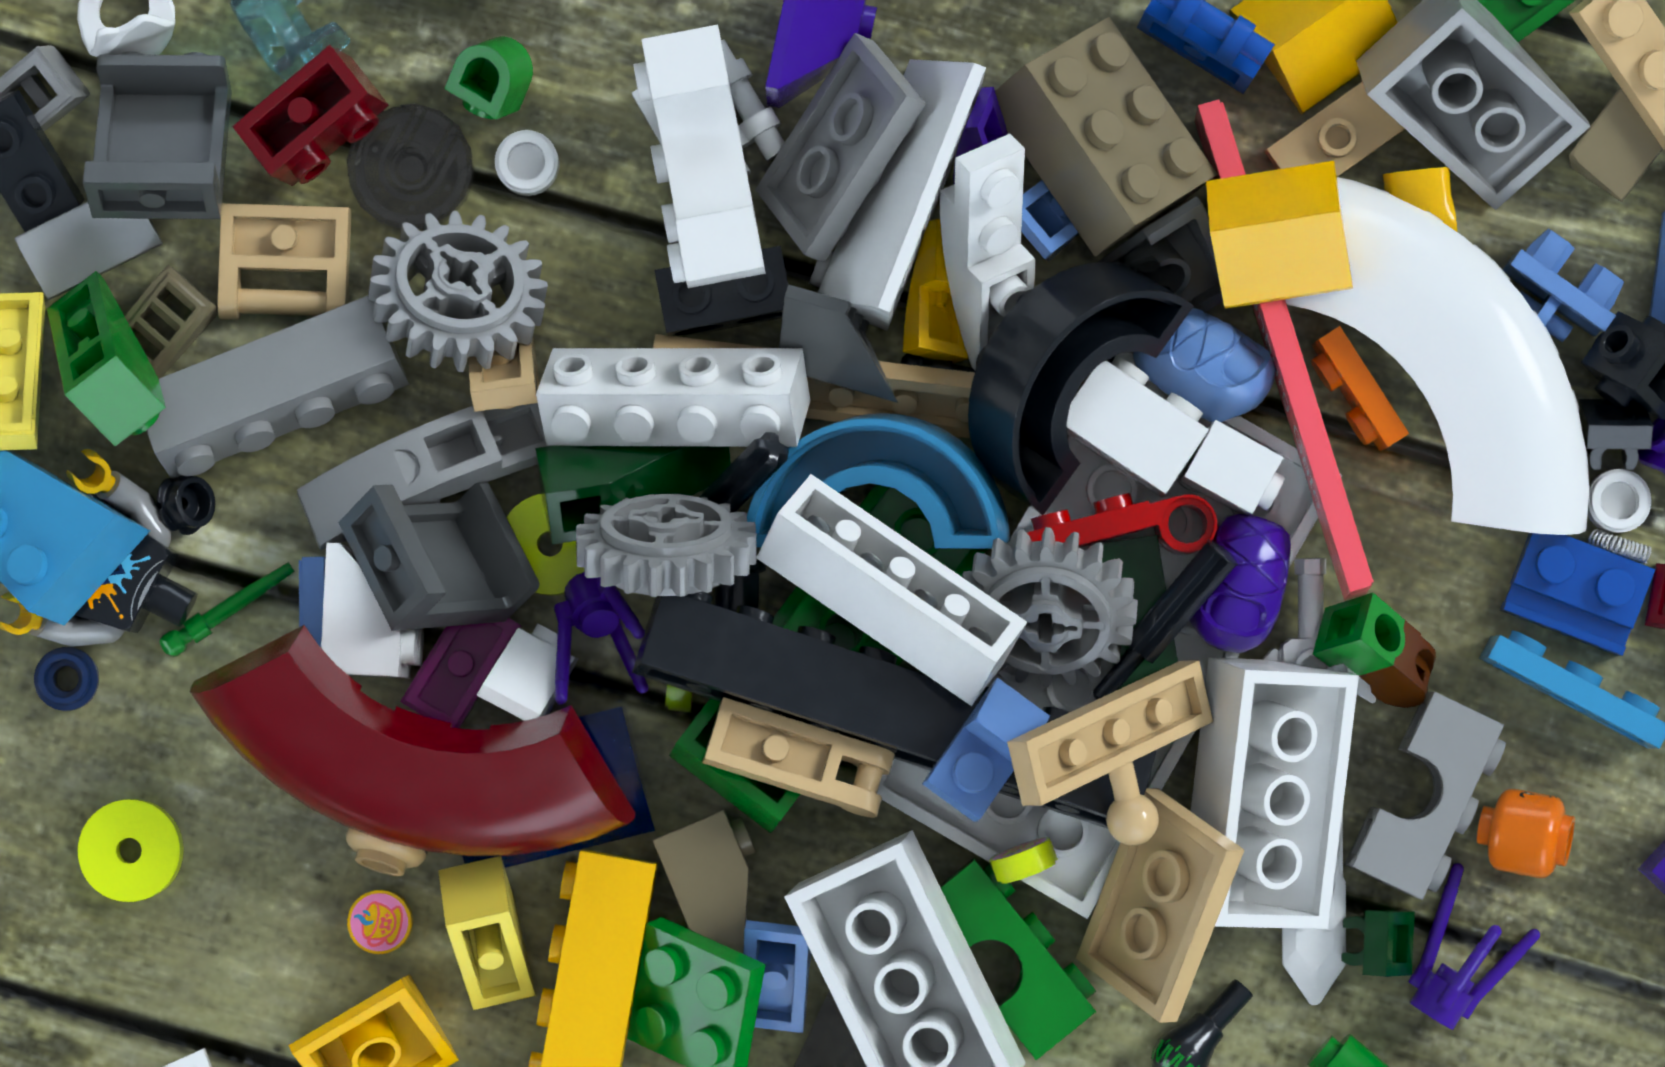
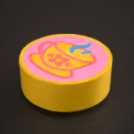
[347,889,413,954]

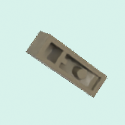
[653,809,756,954]

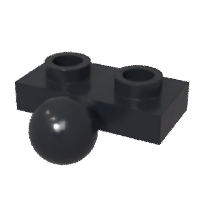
[0,90,85,232]

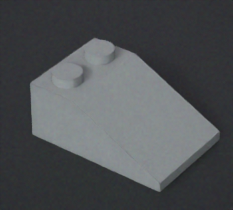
[1356,0,1590,210]

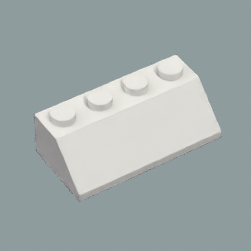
[1191,657,1359,929]

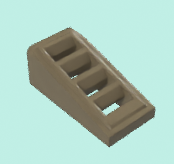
[125,264,218,379]

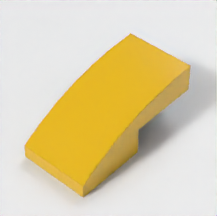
[903,219,968,364]

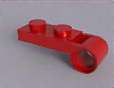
[1026,493,1217,555]

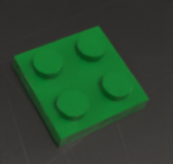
[627,917,766,1067]

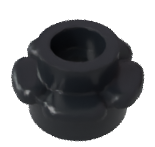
[156,475,216,535]

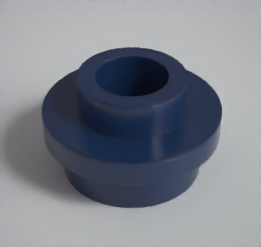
[34,647,99,711]

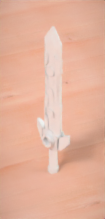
[1262,558,1376,1005]

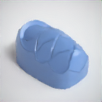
[1133,308,1276,422]

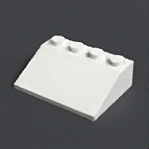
[809,59,986,331]

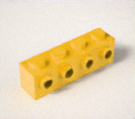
[528,849,659,1067]

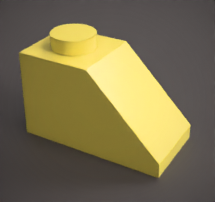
[438,856,536,1010]

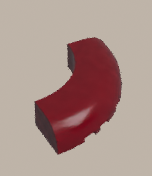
[190,625,636,856]

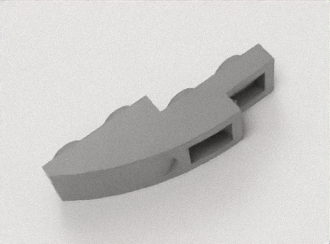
[297,403,546,550]

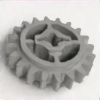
[368,211,548,372]
[576,494,757,597]
[962,527,1138,687]

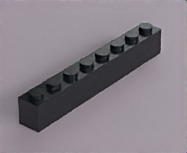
[632,591,1157,829]

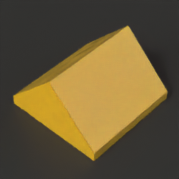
[1229,0,1398,115]
[1206,161,1353,309]
[289,974,459,1067]

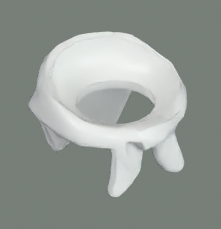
[77,0,175,57]

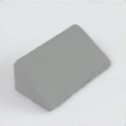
[15,202,163,300]

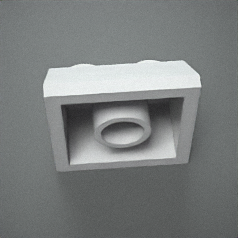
[321,542,424,679]

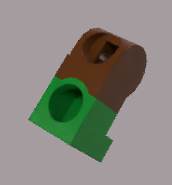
[1313,593,1436,708]

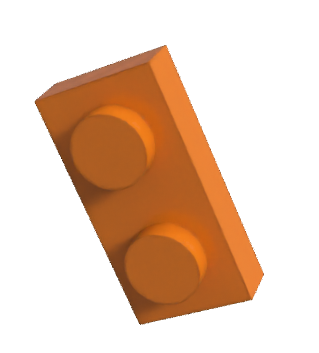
[1311,326,1409,451]

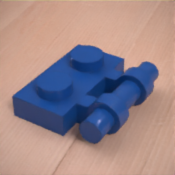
[1136,0,1275,94]

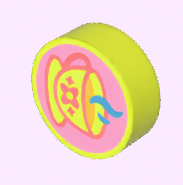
[989,837,1058,884]

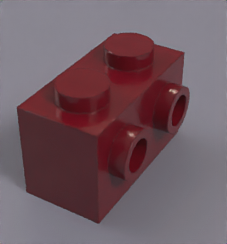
[232,44,389,186]

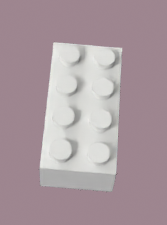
[784,830,1025,1067]

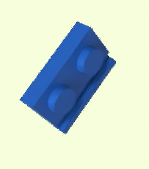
[1500,533,1656,656]

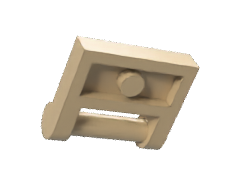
[217,203,351,320]

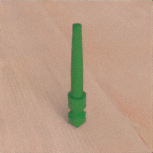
[160,562,295,657]

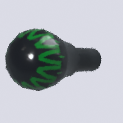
[1151,979,1253,1067]

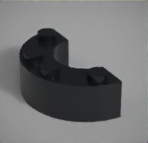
[968,262,1194,515]

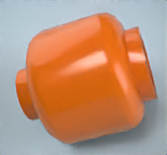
[1477,789,1575,878]

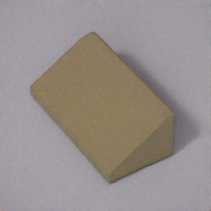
[1569,87,1663,202]

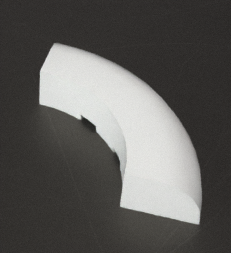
[1285,177,1589,535]

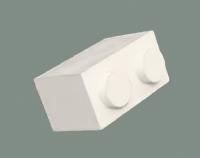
[1066,357,1209,497]

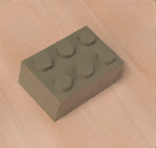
[995,17,1218,257]

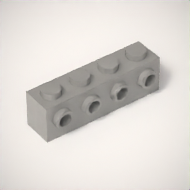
[146,296,409,479]

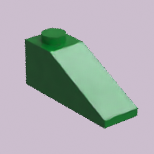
[47,271,166,446]

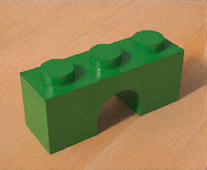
[939,858,1097,1060]

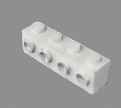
[536,348,811,447]
[757,474,1027,706]

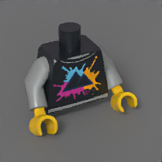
[0,449,198,647]

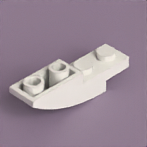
[940,134,1035,371]

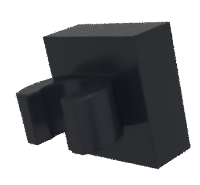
[1579,399,1653,470]

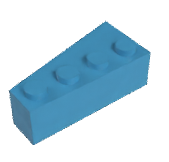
[0,450,150,626]

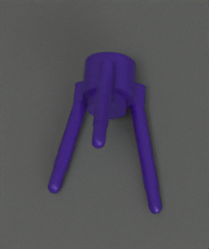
[554,572,649,705]
[1408,863,1540,1030]

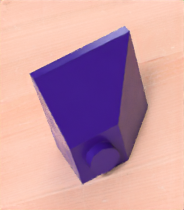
[765,0,877,108]

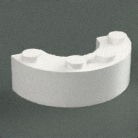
[633,24,766,288]

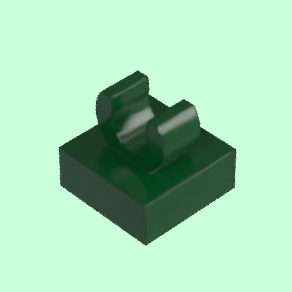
[1341,910,1415,977]

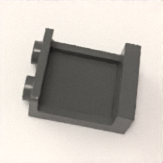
[83,52,232,219]
[338,482,539,631]

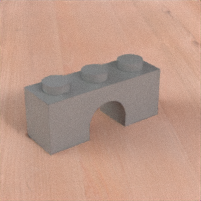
[1344,692,1506,900]

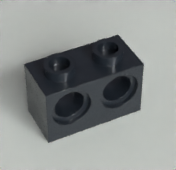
[654,245,788,337]

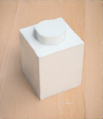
[1179,420,1286,516]

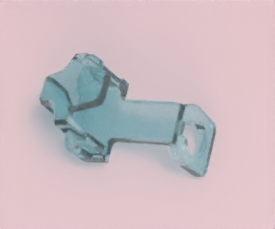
[230,0,350,80]

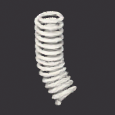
[1588,529,1651,564]

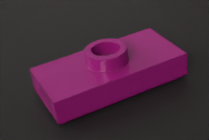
[400,618,523,728]

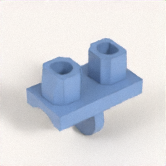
[1502,229,1624,342]

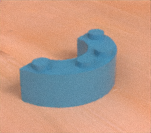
[747,413,1010,549]

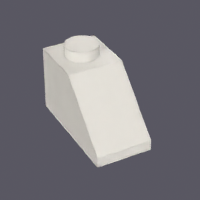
[477,623,578,721]

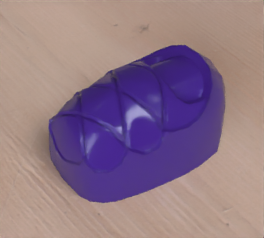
[1190,514,1291,653]

